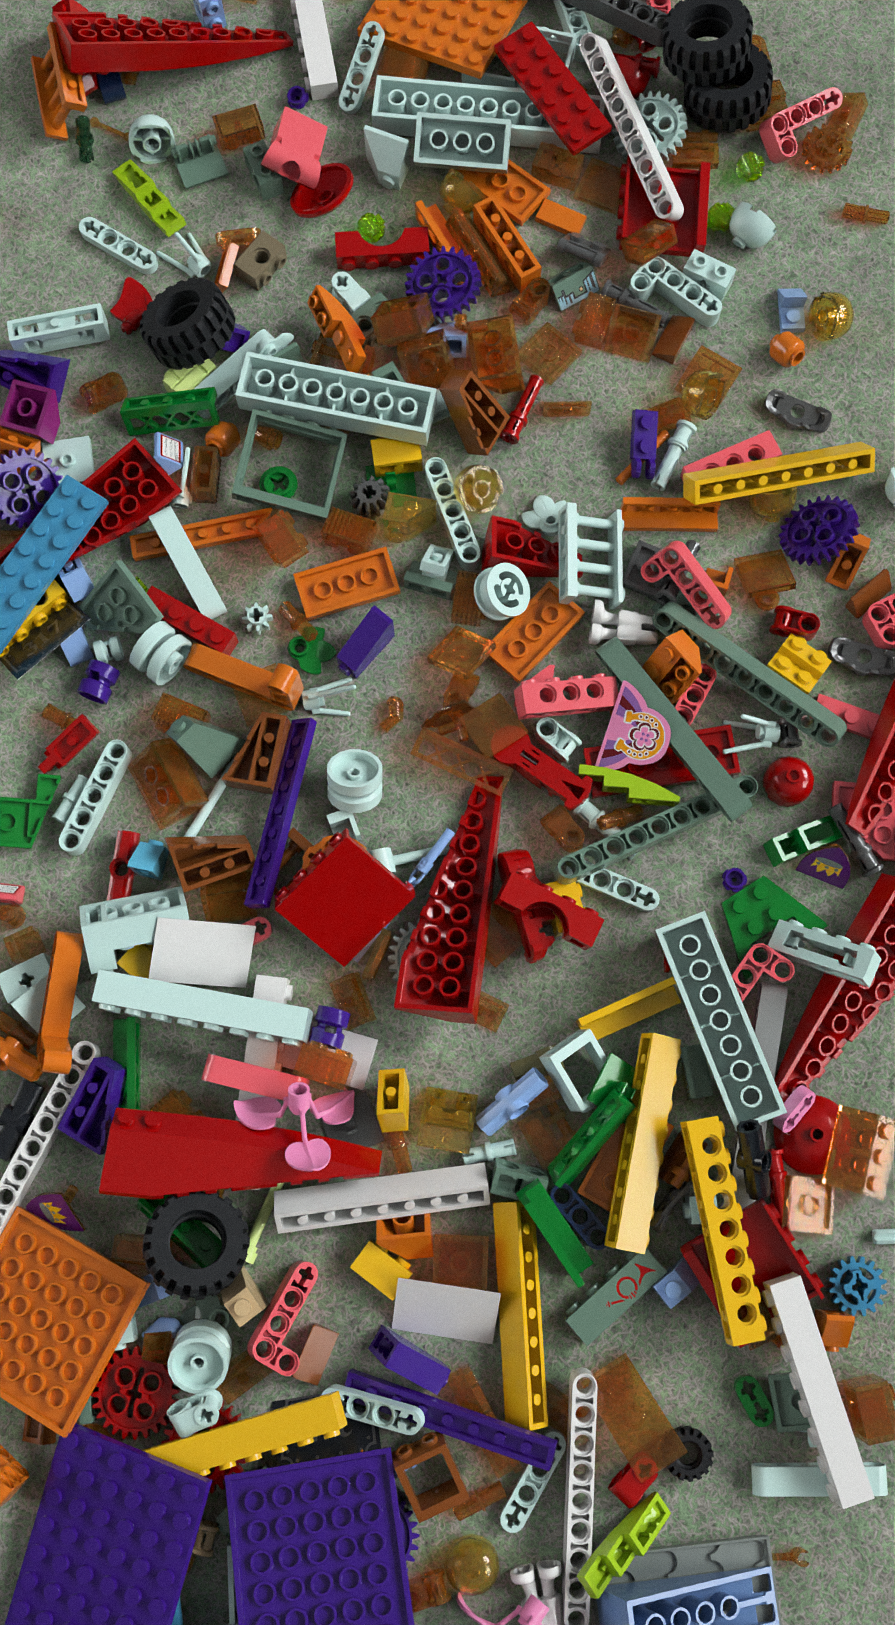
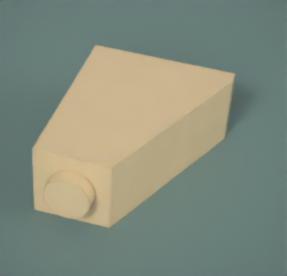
[221,1266,270,1327]

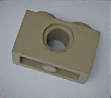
[234,231,287,291]

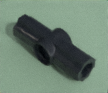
[0,1079,45,1161]
[736,1119,772,1201]

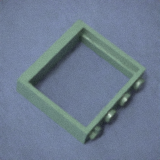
[232,409,348,523]

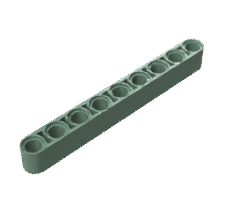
[652,602,847,748]
[595,636,753,822]
[554,775,758,885]

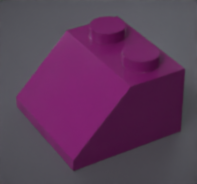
[0,379,61,445]

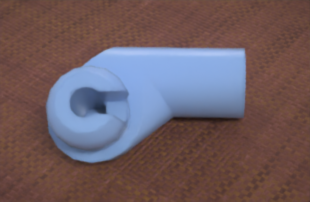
[142,1317,183,1344]

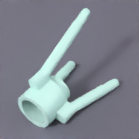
[156,232,212,278]
[168,447,200,509]
[302,677,356,716]
[722,714,780,754]

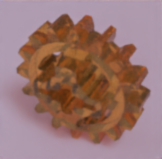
[801,123,853,174]

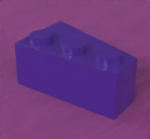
[0,349,70,403]
[57,1056,127,1155]

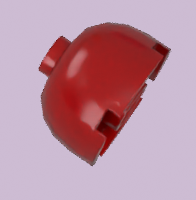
[611,56,651,99]
[762,756,815,807]

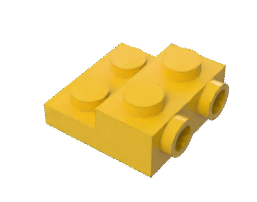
[767,633,832,695]

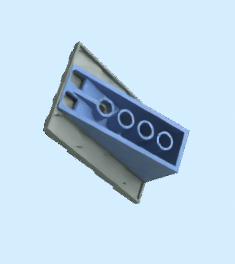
[592,1534,782,1625]

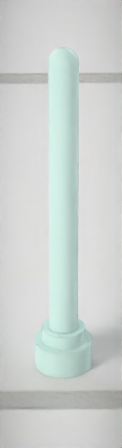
[184,753,237,837]

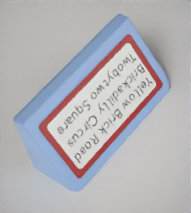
[154,432,183,475]

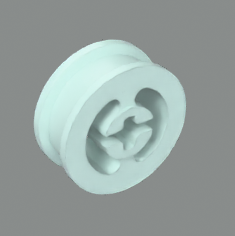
[474,563,530,621]

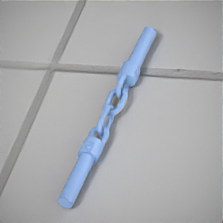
[353,828,455,963]

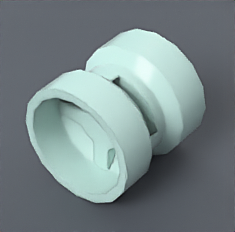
[93,636,124,664]

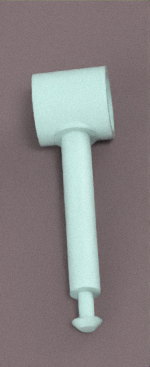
[369,844,450,874]

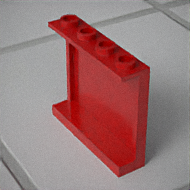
[616,155,710,257]
[275,828,415,967]
[680,1198,825,1348]

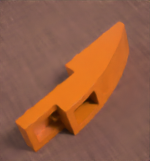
[307,285,366,373]

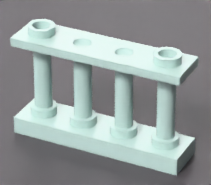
[558,502,625,609]

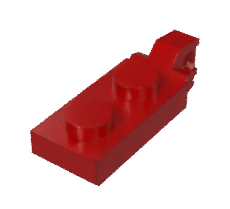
[38,714,100,774]

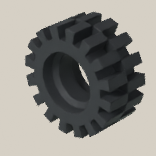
[661,1426,714,1482]

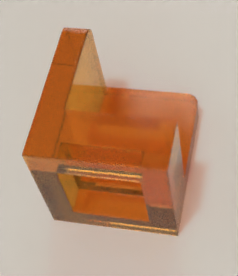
[3,926,46,964]

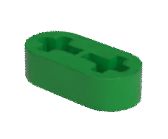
[734,1374,774,1427]

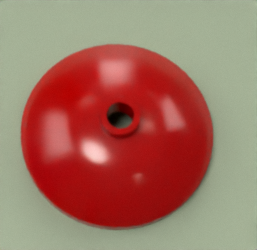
[290,163,354,218]
[773,1095,852,1175]

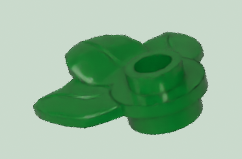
[287,627,337,675]

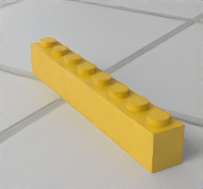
[683,442,875,505]
[604,1033,681,1254]
[493,1201,548,1431]
[142,1390,348,1476]

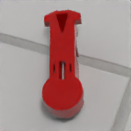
[491,726,593,811]
[497,849,556,964]

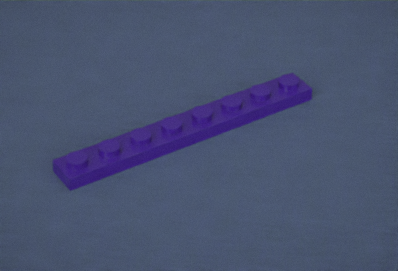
[244,717,317,908]
[345,1369,558,1471]

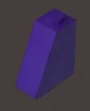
[336,605,395,679]
[368,1325,451,1395]

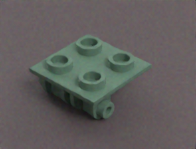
[171,133,229,189]

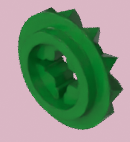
[259,466,298,498]

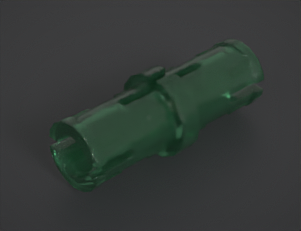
[75,115,94,163]

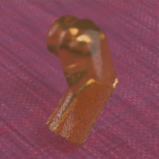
[454,313,488,334]
[379,696,404,733]

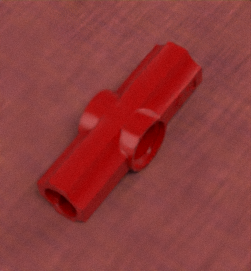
[106,830,141,901]

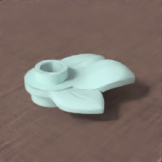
[256,333,294,356]
[521,495,567,536]

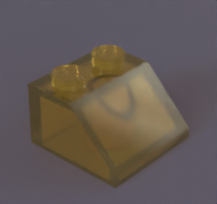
[383,492,437,543]

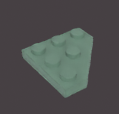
[79,560,164,634]

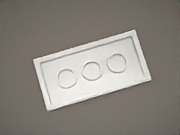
[278,1021,378,1090]

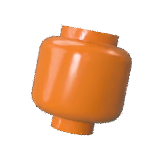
[769,331,805,368]
[205,421,241,457]

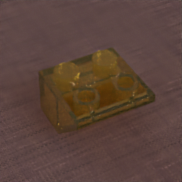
[417,1086,478,1154]

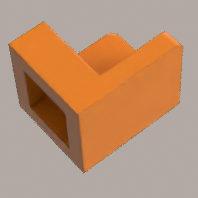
[701,567,734,597]

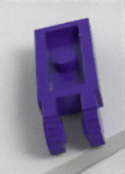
[630,409,658,479]

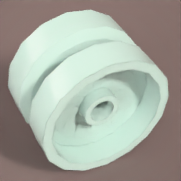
[129,621,192,685]
[327,749,382,813]
[167,1319,232,1394]

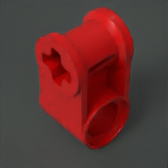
[769,605,820,642]
[608,1451,658,1509]

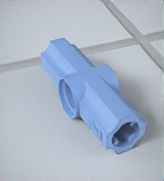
[475,1068,549,1136]

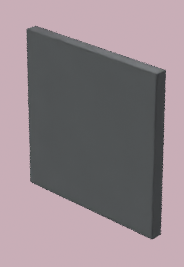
[320,1091,385,1147]

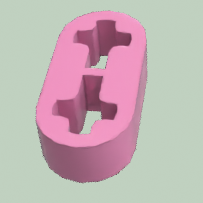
[773,1085,816,1133]

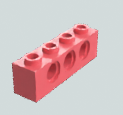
[680,430,782,481]
[514,673,619,720]

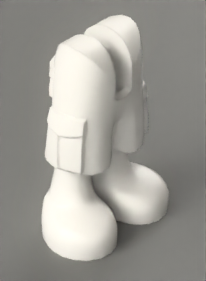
[588,600,658,646]
[510,1560,563,1625]

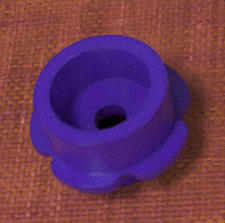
[287,86,309,110]
[722,867,747,892]

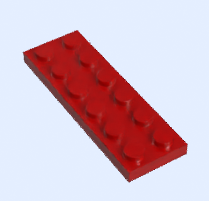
[494,21,612,156]
[583,724,741,799]

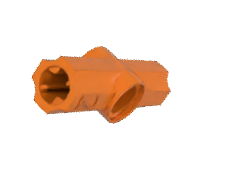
[0,1036,42,1082]

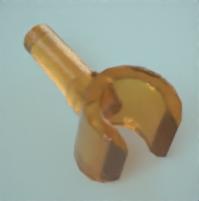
[772,1546,809,1567]

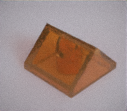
[604,303,662,363]
[200,869,258,923]

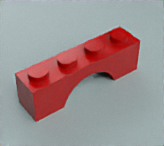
[335,226,430,271]
[147,585,239,656]
[494,871,605,950]

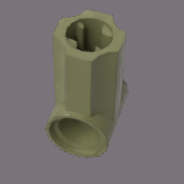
[510,1044,566,1082]

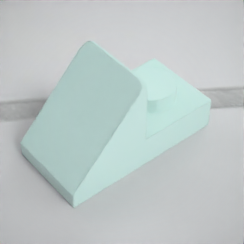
[420,544,454,581]

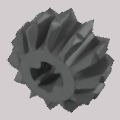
[350,475,391,519]

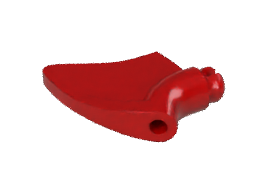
[110,277,153,335]

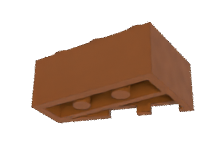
[439,369,510,456]
[221,712,291,795]
[164,835,255,893]

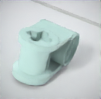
[331,272,371,315]
[534,717,582,763]
[167,1389,223,1438]

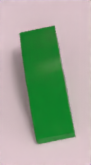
[763,815,843,867]

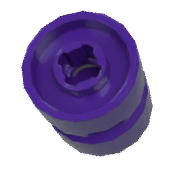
[76,659,120,705]
[309,1005,351,1050]

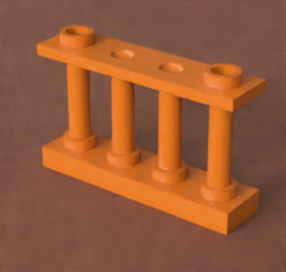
[31,22,87,141]

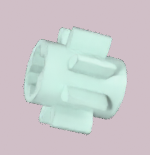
[242,602,274,635]

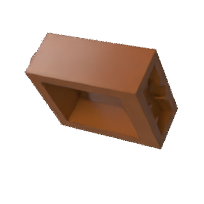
[392,1431,470,1523]

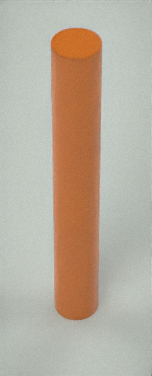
[615,430,670,485]

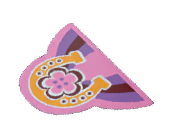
[595,680,671,770]

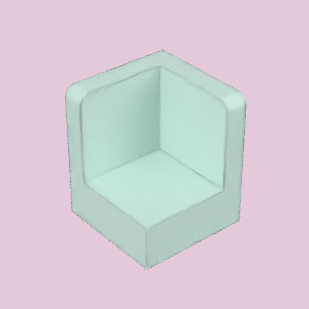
[326,810,362,841]

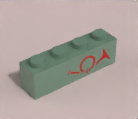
[564,1248,667,1346]

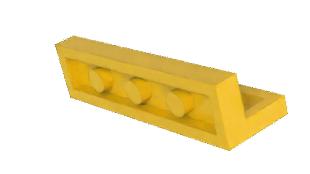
[576,977,681,1040]

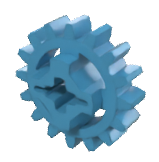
[826,1255,887,1316]

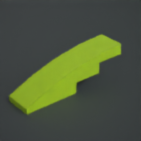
[112,159,187,237]
[577,764,680,807]
[576,1491,671,1599]

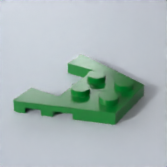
[0,774,61,849]
[721,875,828,980]

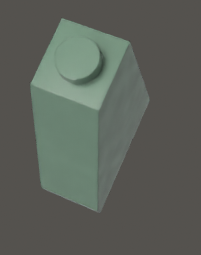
[166,715,246,778]

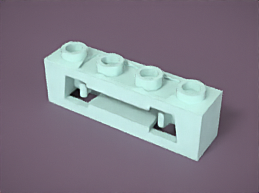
[7,303,110,354]
[768,919,881,988]

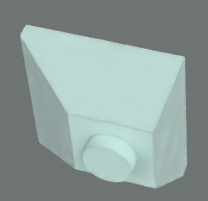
[364,125,410,191]

